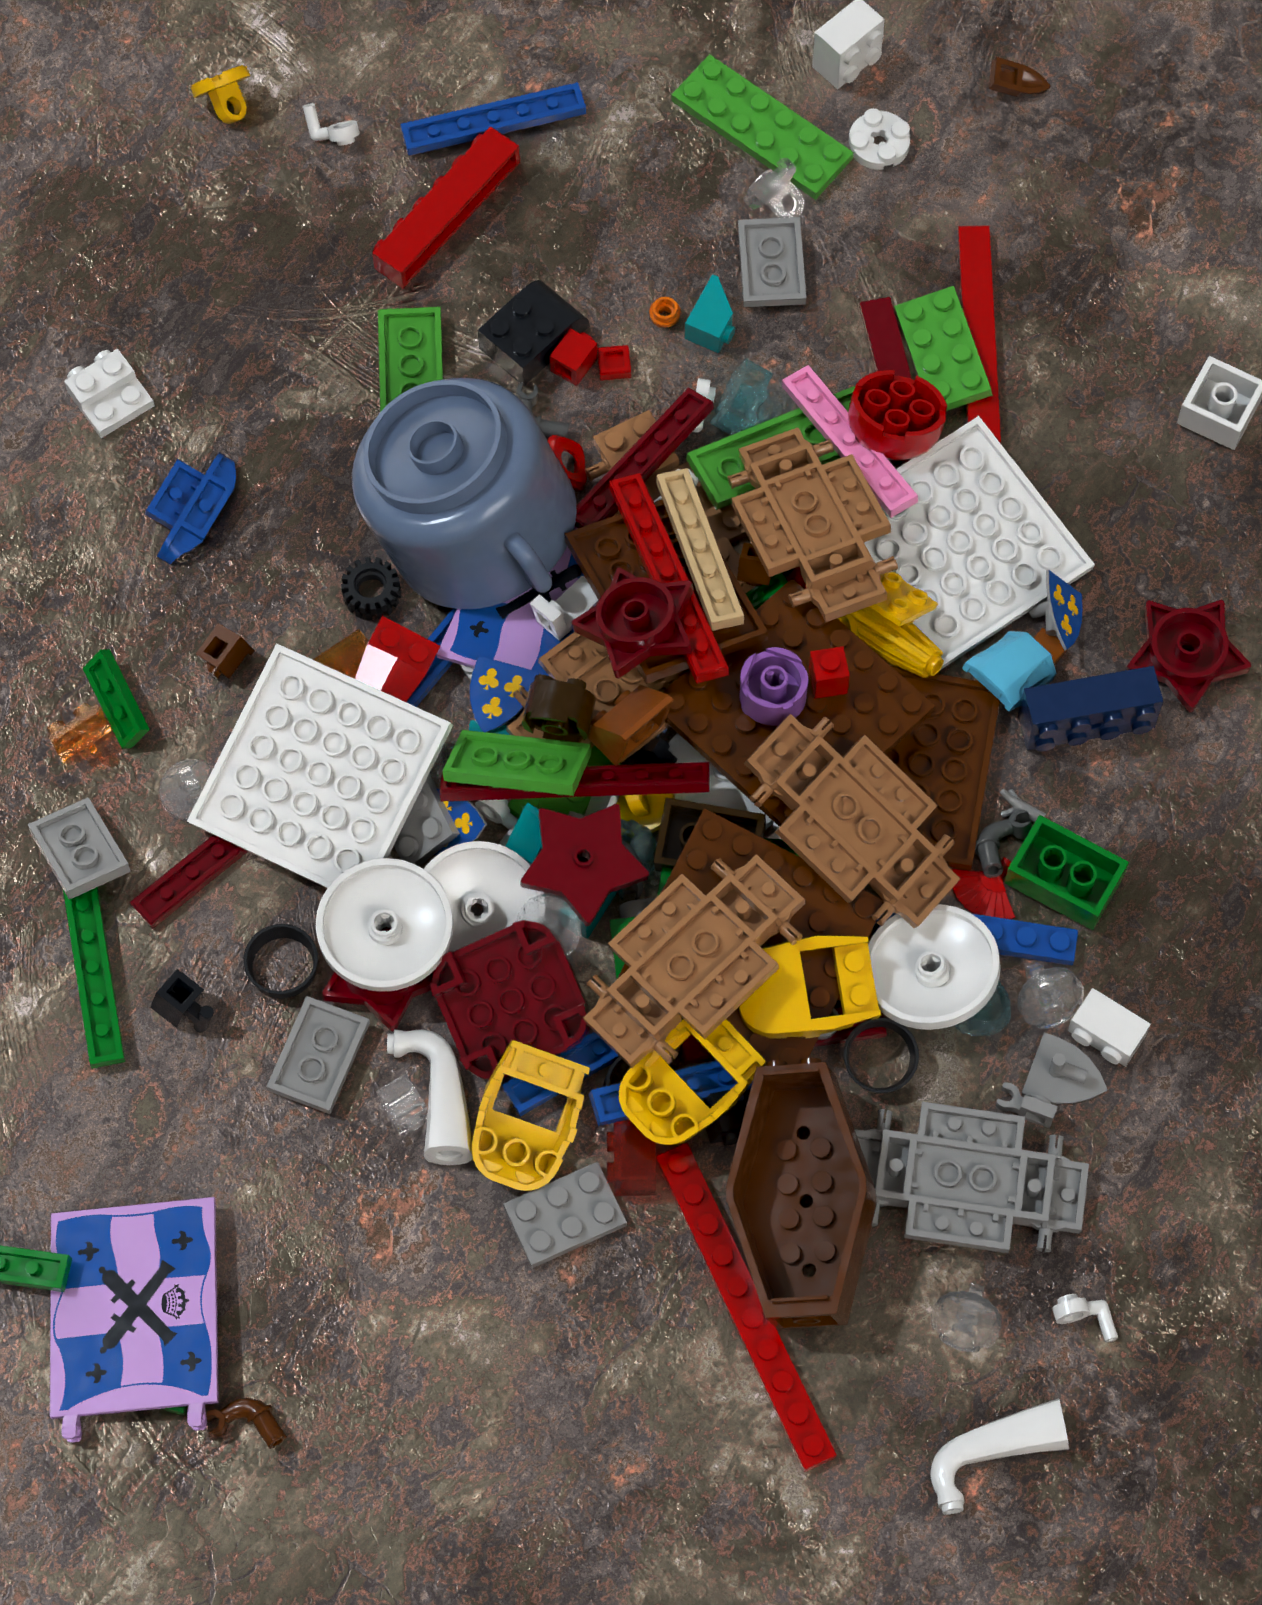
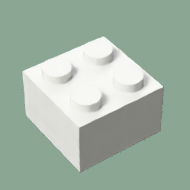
[812,0,885,89]
[1177,356,1262,450]

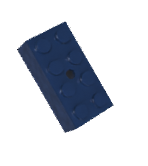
[1018,666,1164,752]

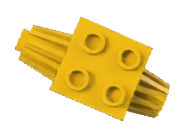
[850,571,944,678]

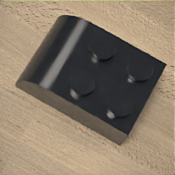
[478,280,590,386]

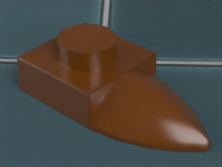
[989,57,1050,97]

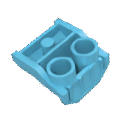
[962,631,1057,712]

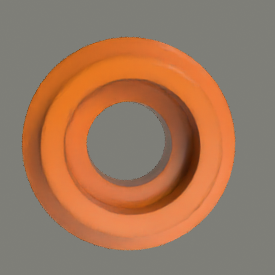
[649,297,681,328]

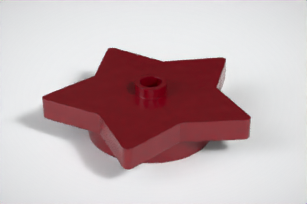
[571,567,694,679]
[1126,600,1251,713]
[520,804,649,926]
[322,927,434,1032]

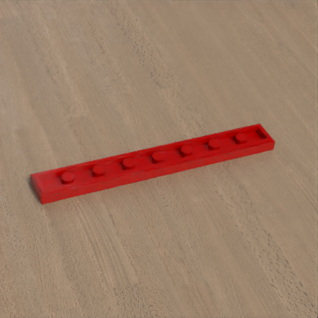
[958,226,1001,444]
[609,473,729,684]

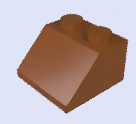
[588,685,674,766]

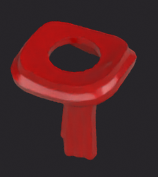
[547,435,587,491]

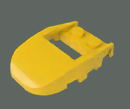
[738,936,881,1039]
[619,1019,766,1145]
[471,1040,590,1191]

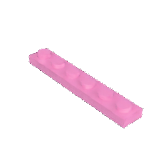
[782,365,918,518]

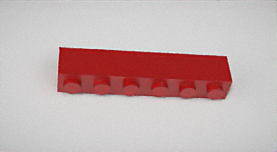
[372,126,520,289]

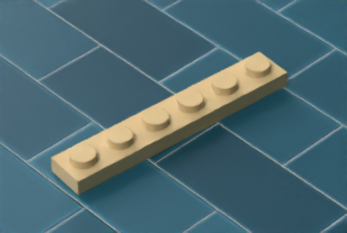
[656,468,744,631]

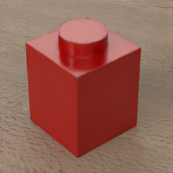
[550,328,597,386]
[809,646,850,699]

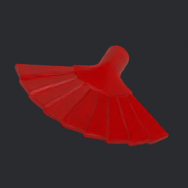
[951,857,1016,919]

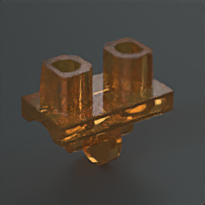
[47,702,112,762]

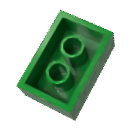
[1004,815,1129,930]

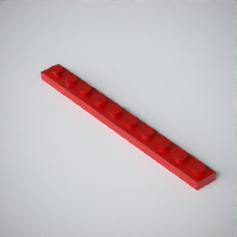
[656,1143,837,1473]

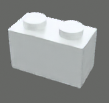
[1067,988,1151,1067]

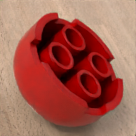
[848,370,947,461]

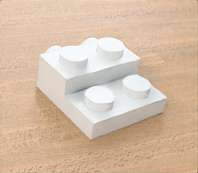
[64,349,155,438]

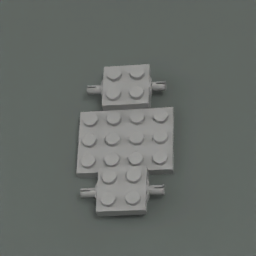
[855,1101,1089,1253]

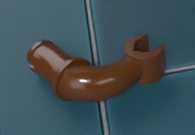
[206,1397,287,1449]

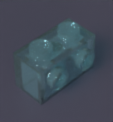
[709,358,773,435]

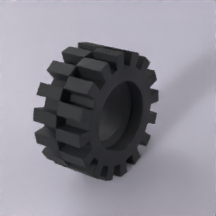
[341,557,401,620]

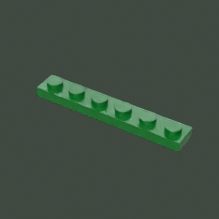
[63,887,126,1069]

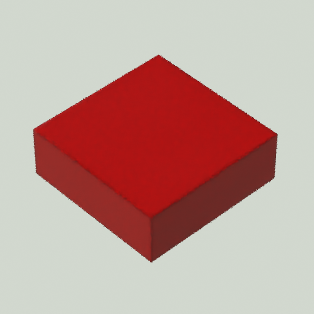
[597,345,631,381]

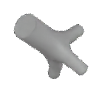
[1000,789,1046,822]

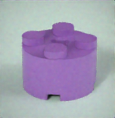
[739,647,808,726]

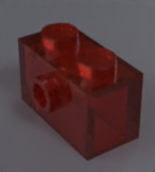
[607,1119,656,1196]

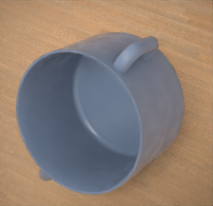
[352,378,577,609]

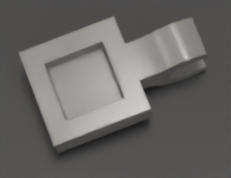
[995,1082,1058,1129]

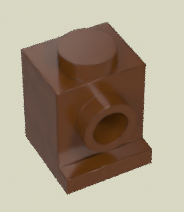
[195,623,255,679]

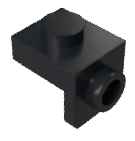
[620,736,678,765]

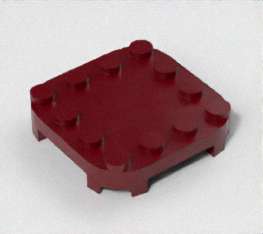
[430,920,590,1079]

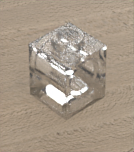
[376,1074,428,1134]

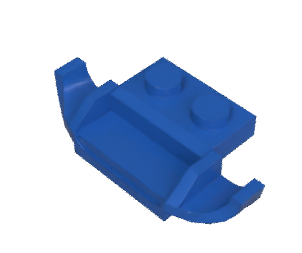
[144,452,236,565]

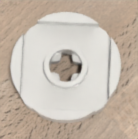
[848,108,910,170]

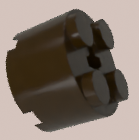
[522,674,596,742]

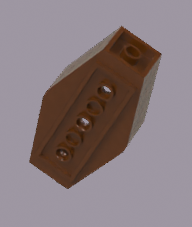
[726,1058,877,1329]

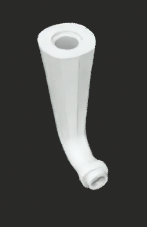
[387,1029,473,1165]
[930,1398,1069,1515]

